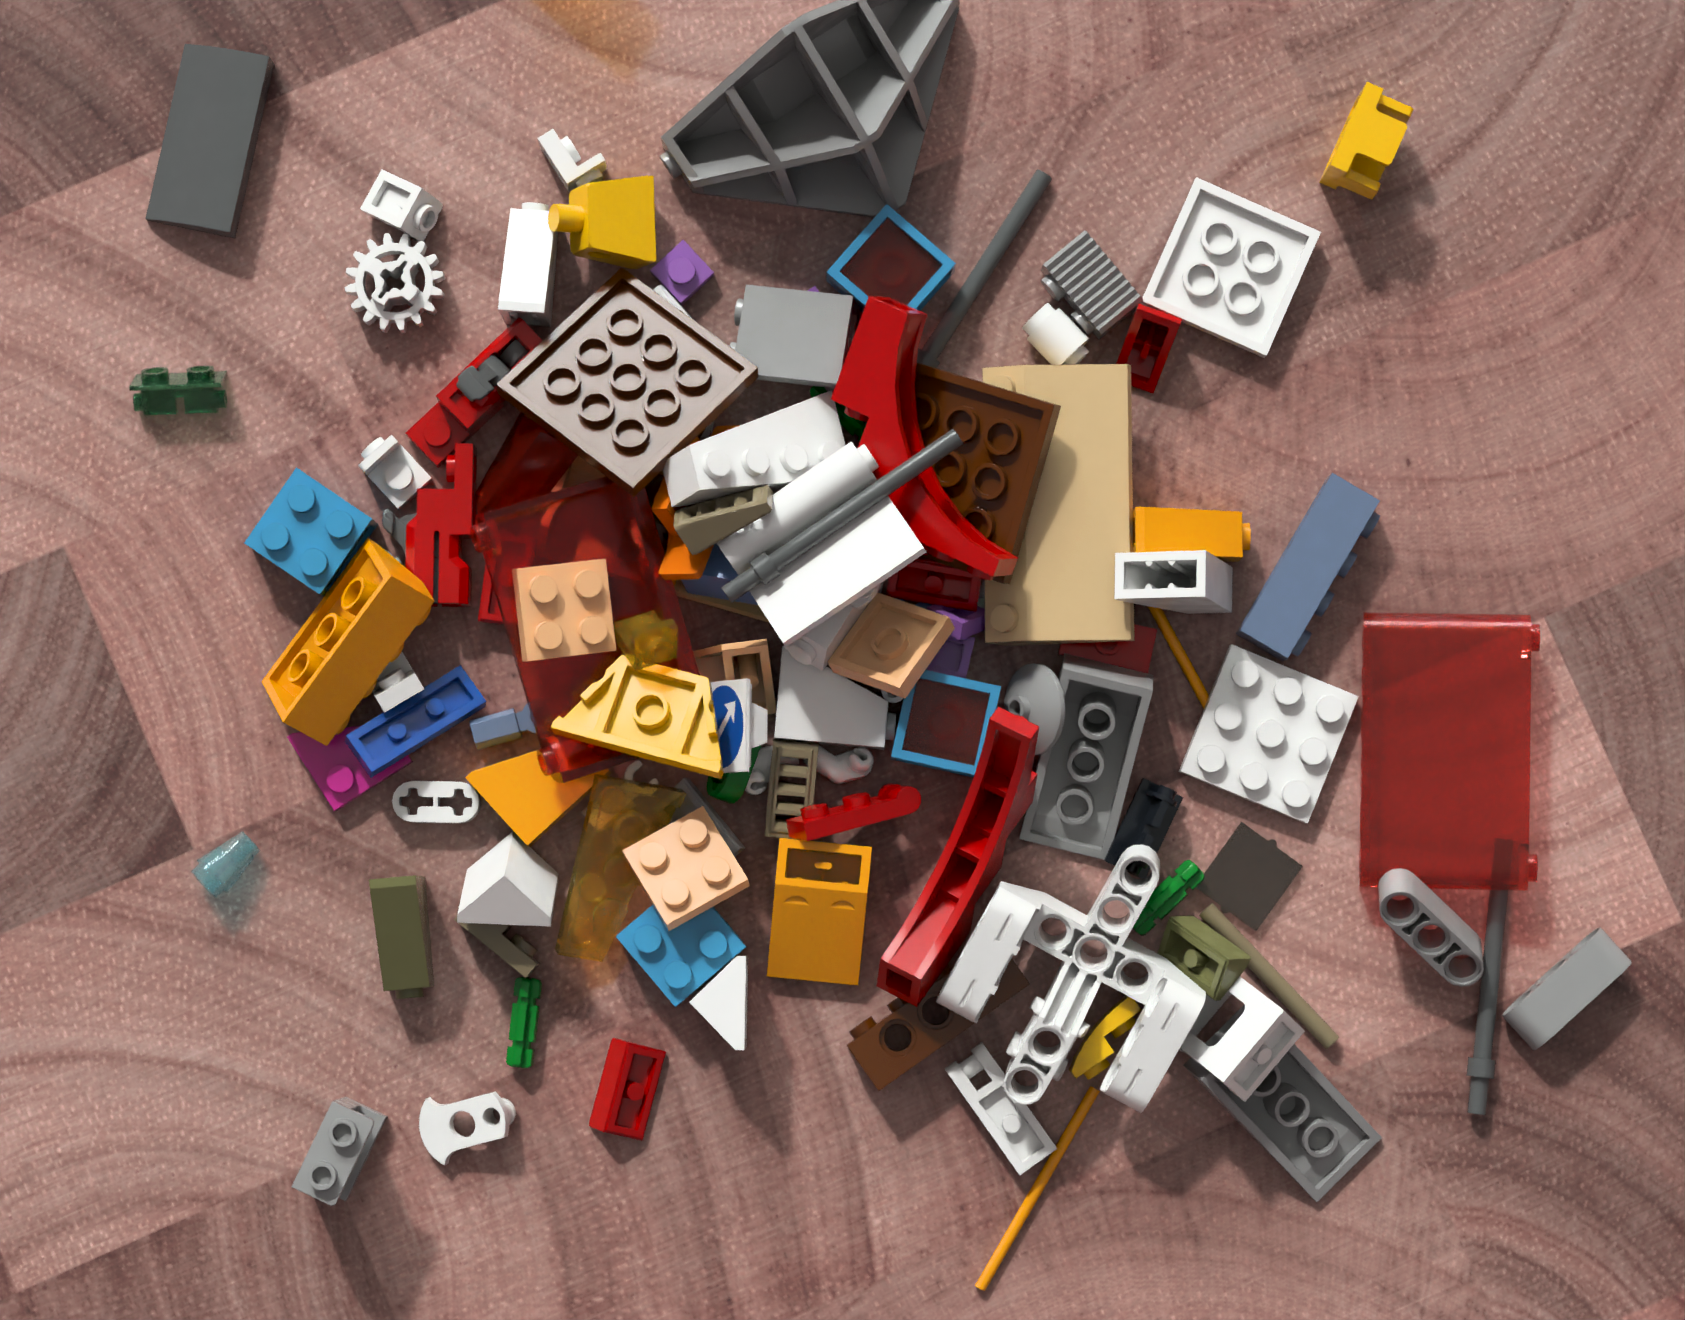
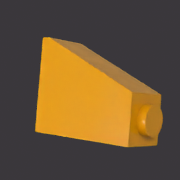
[1133,507,1251,562]
[465,739,612,847]

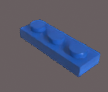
[345,665,486,778]

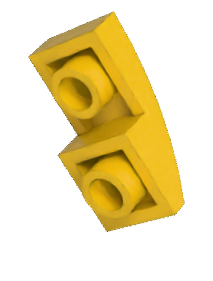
[1068,995,1141,1080]

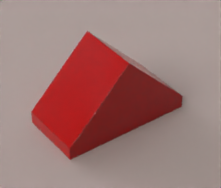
[1116,304,1182,394]

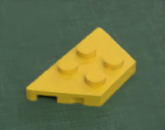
[551,655,724,779]

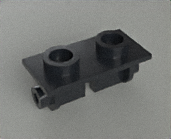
[1104,778,1183,879]

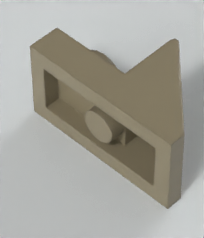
[454,916,541,978]

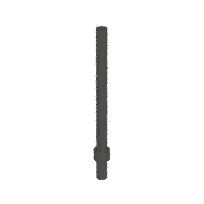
[917,169,1052,368]
[721,429,963,603]
[1466,838,1513,1115]

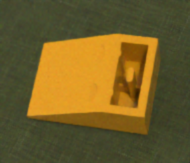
[767,838,872,985]

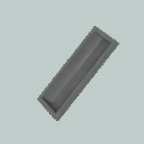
[146,44,274,239]

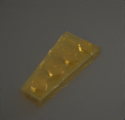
[555,774,687,962]

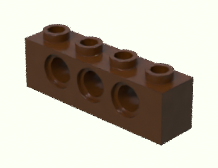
[846,959,1030,1091]

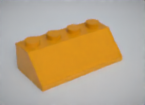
[261,538,434,746]

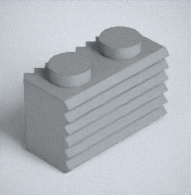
[1041,230,1143,340]

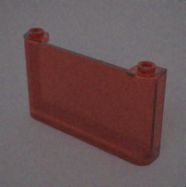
[470,476,700,783]
[1359,612,1540,891]

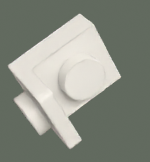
[538,129,607,193]
[360,170,443,242]
[358,435,433,510]
[372,652,424,713]

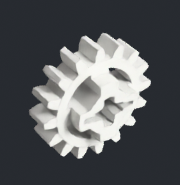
[345,233,445,333]

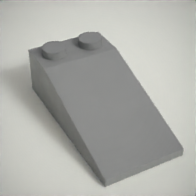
[1019,653,1153,860]
[1183,1004,1382,1202]

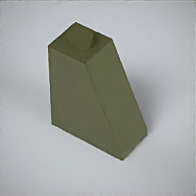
[369,875,434,999]

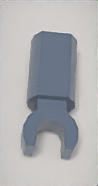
[469,699,552,750]

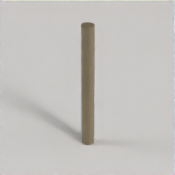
[1199,903,1339,1049]

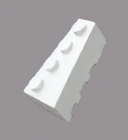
[663,390,845,507]

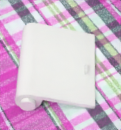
[717,442,926,647]

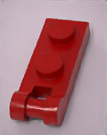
[786,783,921,841]

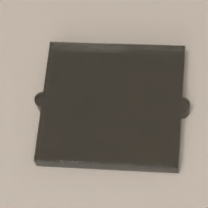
[1196,822,1303,931]

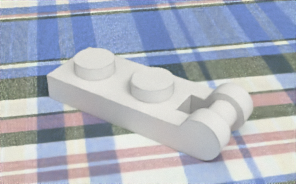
[945,1042,1057,1175]

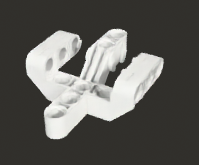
[936,844,1206,1113]

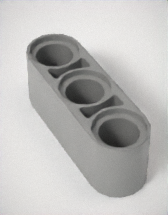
[1378,868,1484,987]
[1502,927,1632,1050]

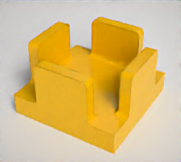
[1319,82,1414,199]

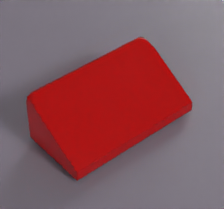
[886,557,983,612]
[589,1038,666,1141]

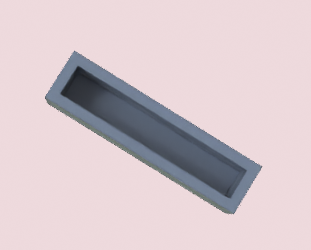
[1236,473,1381,661]

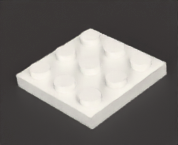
[1142,177,1321,358]
[1179,644,1359,824]

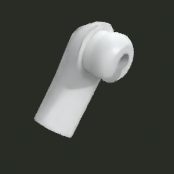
[745,746,799,795]
[803,746,874,784]

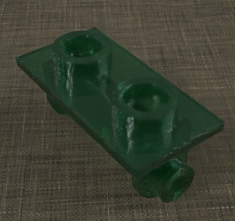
[129,365,227,416]

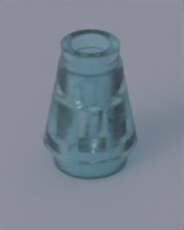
[190,831,260,898]

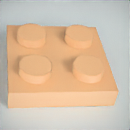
[512,558,616,662]
[827,593,955,698]
[622,806,750,931]

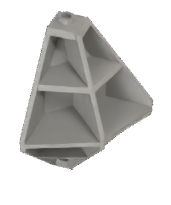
[660,0,960,218]

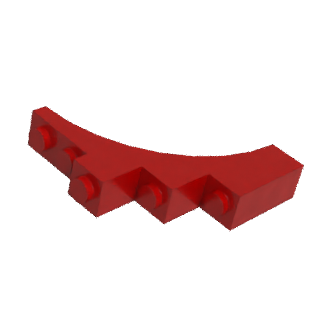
[831,296,1018,581]
[876,707,1039,1007]

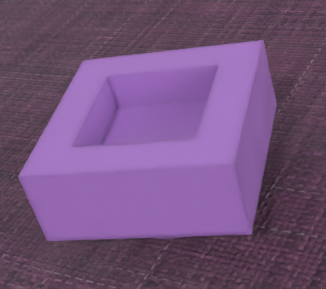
[650,240,714,306]
[927,604,985,640]
[926,636,975,679]

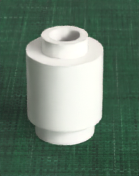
[1022,303,1090,365]

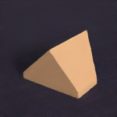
[678,639,776,714]

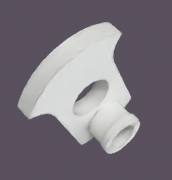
[419,1091,516,1165]

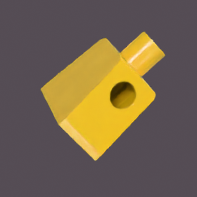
[548,175,656,269]

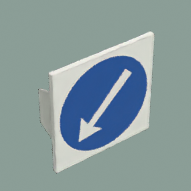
[699,678,768,775]

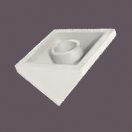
[457,831,559,927]
[689,956,748,1050]

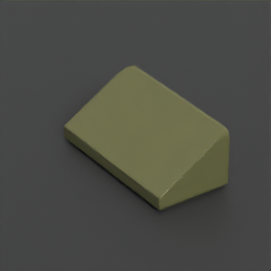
[1157,915,1251,1001]

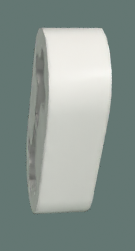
[392,781,481,824]

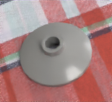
[1004,663,1065,755]

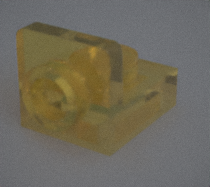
[613,610,678,671]

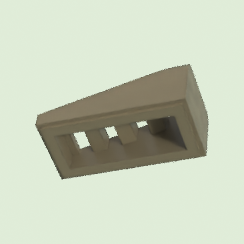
[673,484,773,555]
[765,739,819,840]

